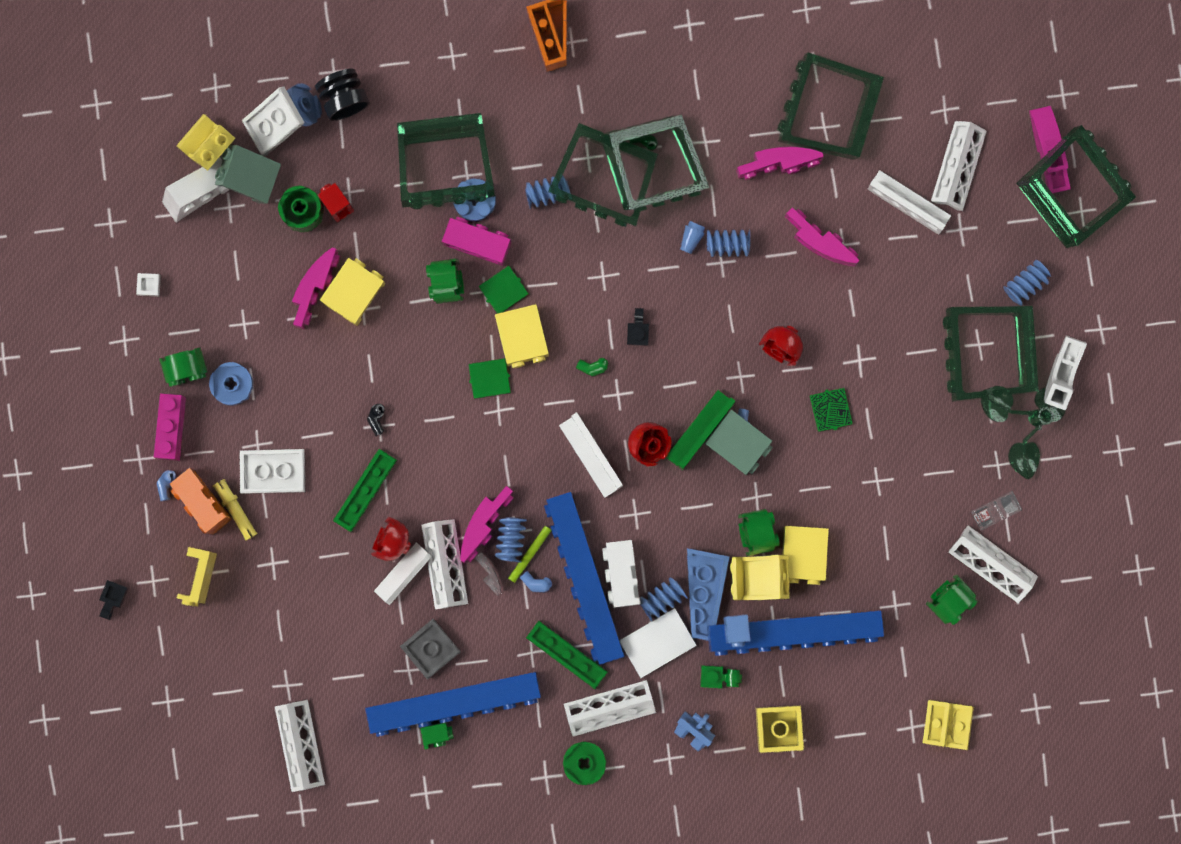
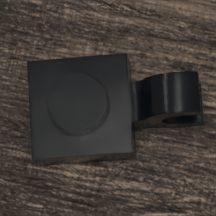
[627,308,649,346]
[99,580,129,620]

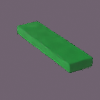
[333,449,397,533]
[526,621,608,689]

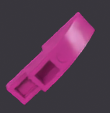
[1029,106,1071,194]
[736,147,824,180]
[785,207,860,267]
[292,248,340,329]
[460,486,514,563]

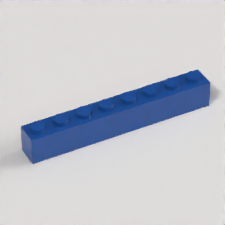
[544,492,624,665]
[707,611,884,656]
[365,672,541,737]

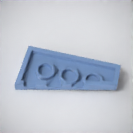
[687,548,729,641]

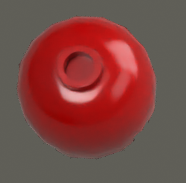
[759,325,803,366]
[628,422,672,466]
[371,517,411,561]

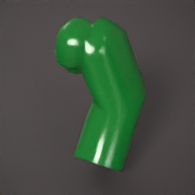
[576,358,608,376]

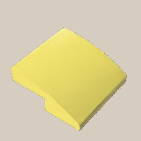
[923,700,974,750]

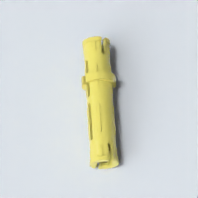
[213,479,258,541]

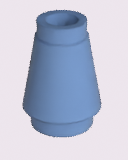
[680,221,705,254]

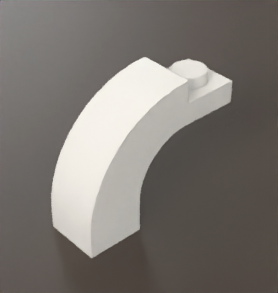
[1044,335,1087,410]

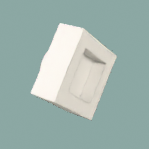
[136,273,160,296]

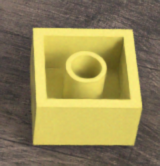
[756,705,804,753]

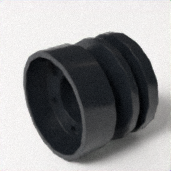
[315,68,370,121]

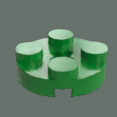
[563,741,606,785]

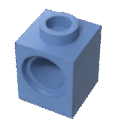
[723,615,750,647]

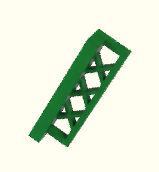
[666,390,736,471]

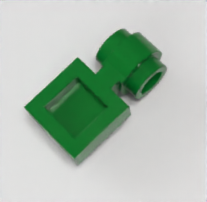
[700,665,742,688]

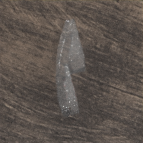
[971,491,1022,530]
[475,553,502,596]

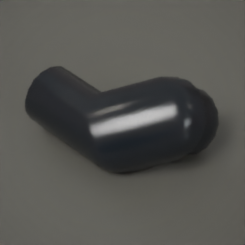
[367,404,385,436]

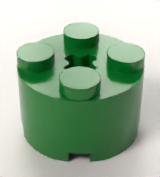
[278,186,324,232]
[426,258,464,304]
[159,347,207,387]
[738,509,779,556]
[926,575,978,625]

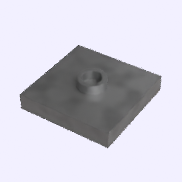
[400,619,461,680]

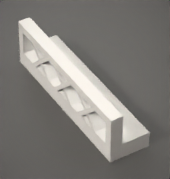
[931,121,987,211]
[867,170,951,235]
[559,413,623,498]
[422,519,468,610]
[949,526,1038,603]
[564,680,656,736]
[275,700,325,792]

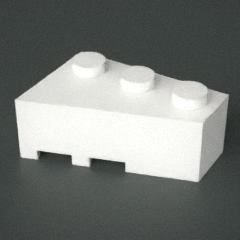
[162,157,230,223]
[602,540,640,608]

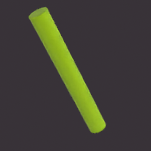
[508,526,552,583]

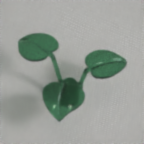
[981,386,1066,480]

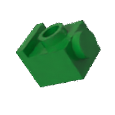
[420,722,454,750]

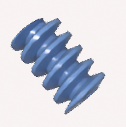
[525,175,571,209]
[707,230,750,257]
[1003,260,1051,306]
[495,517,527,563]
[640,577,688,622]

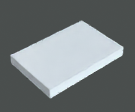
[242,86,304,156]
[240,449,305,494]
[619,608,697,678]

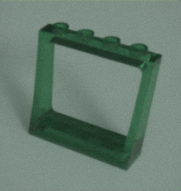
[777,52,884,160]
[397,113,495,210]
[599,115,710,212]
[548,123,658,228]
[1016,125,1136,248]
[943,306,1039,402]

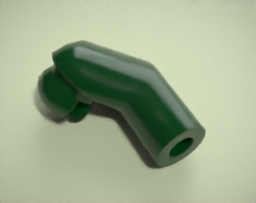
[628,131,658,150]

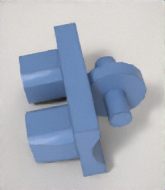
[674,712,716,751]

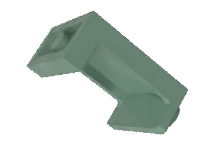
[215,145,281,204]
[705,410,773,476]

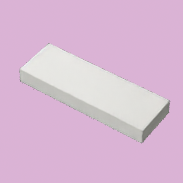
[374,542,432,605]

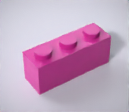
[442,217,511,266]
[154,393,186,461]

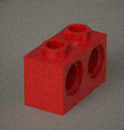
[318,183,354,223]

